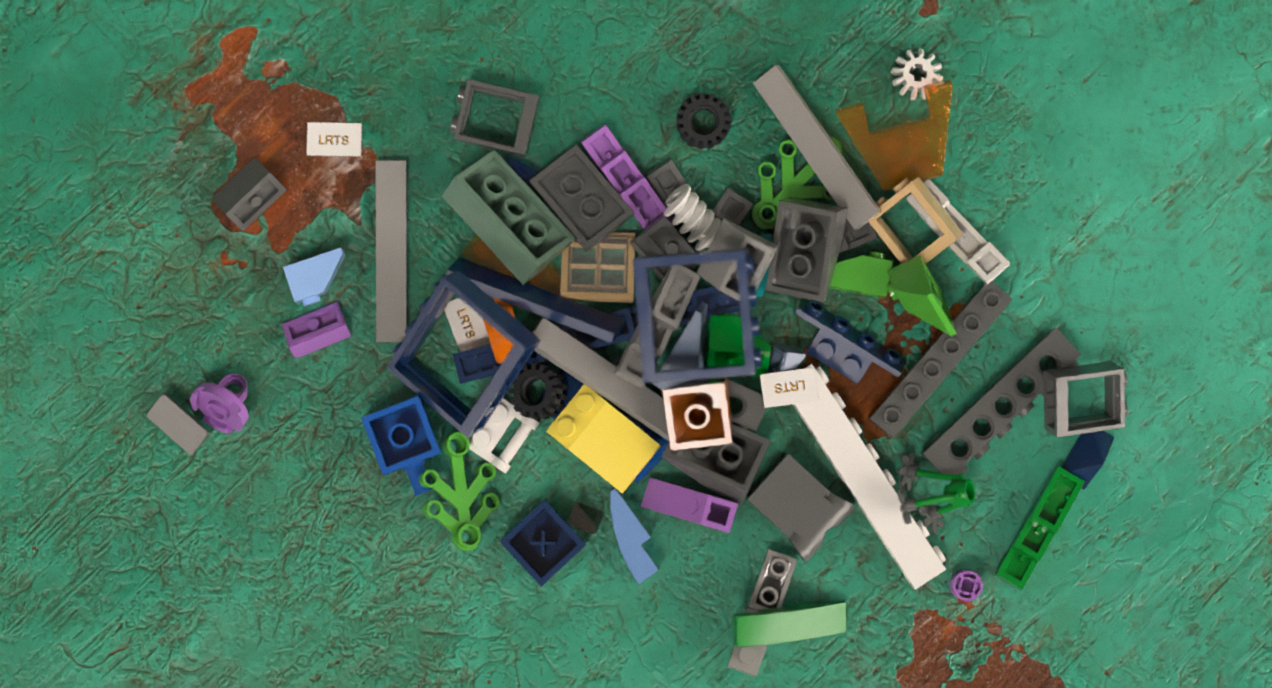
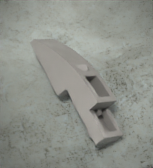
[727,549,797,678]

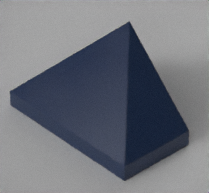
[1061,431,1114,490]

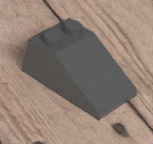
[766,197,848,302]
[662,423,770,505]

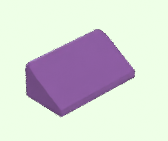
[281,302,351,358]

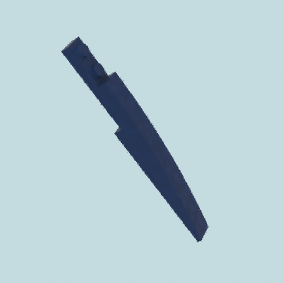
[452,286,756,384]

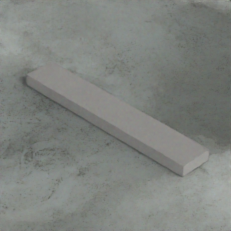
[753,65,881,230]
[376,160,407,343]
[533,317,669,441]

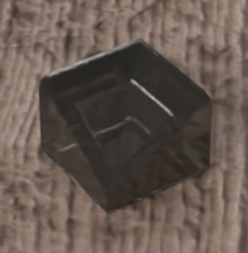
[568,502,603,534]

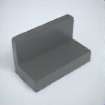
[212,157,287,231]

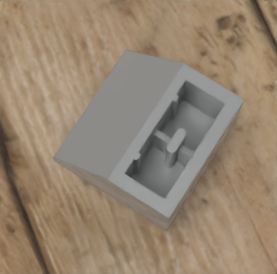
[697,218,779,301]

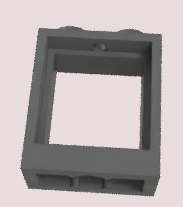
[450,79,540,158]
[1044,361,1128,437]

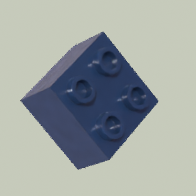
[499,500,587,587]

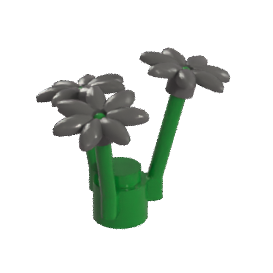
[897,451,975,534]

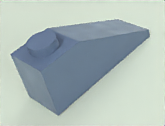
[652,301,708,390]

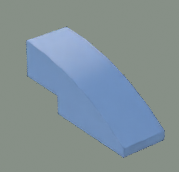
[610,488,659,584]

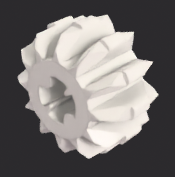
[891,49,943,101]

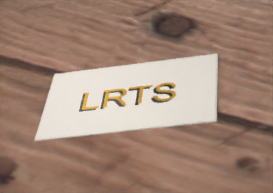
[307,122,362,156]
[444,298,490,352]
[760,367,819,408]

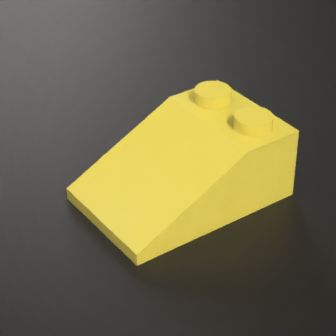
[546,384,661,494]

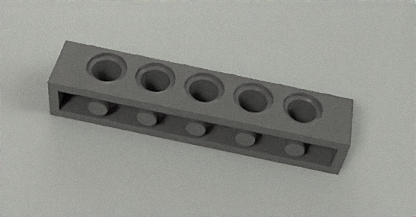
[868,281,1013,439]
[920,328,1081,474]

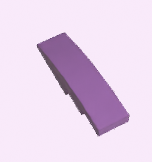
[580,124,678,230]

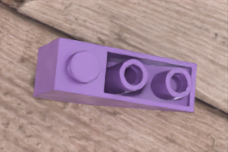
[641,477,738,533]

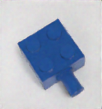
[361,396,442,496]

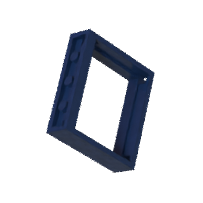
[633,248,762,383]
[387,270,541,438]

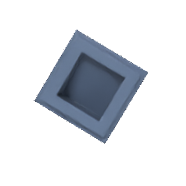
[768,344,806,373]

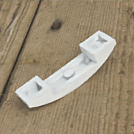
[906,179,1010,285]

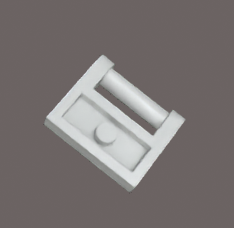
[468,399,540,474]

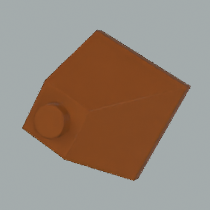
[662,377,732,450]

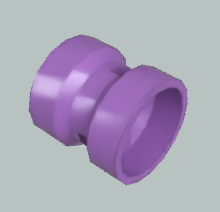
[949,570,983,601]

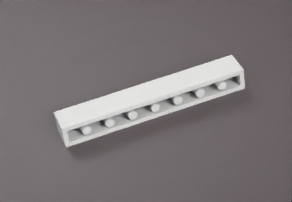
[793,364,946,590]

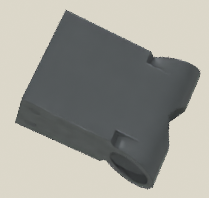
[746,453,856,563]

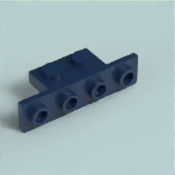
[795,298,907,384]

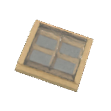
[560,232,636,303]

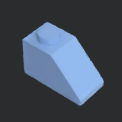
[283,248,346,307]

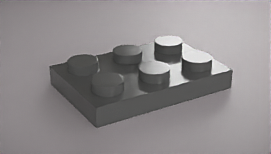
[529,144,634,252]

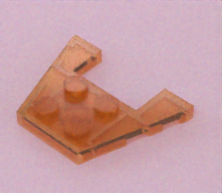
[835,80,953,191]

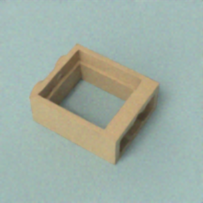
[869,177,963,264]

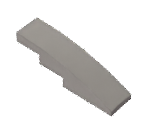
[614,265,701,388]

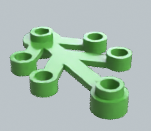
[752,137,842,230]
[419,432,500,551]

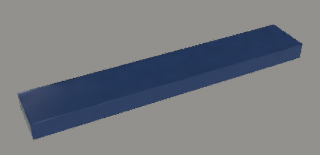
[446,257,625,343]

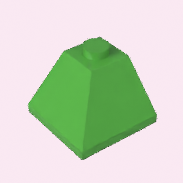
[887,255,956,336]

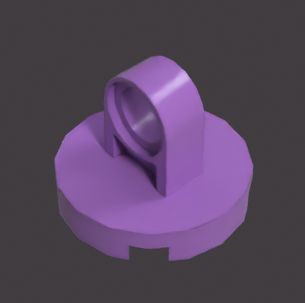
[190,374,249,434]

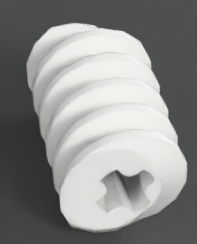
[663,184,722,251]

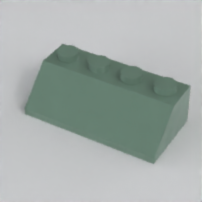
[442,150,576,285]

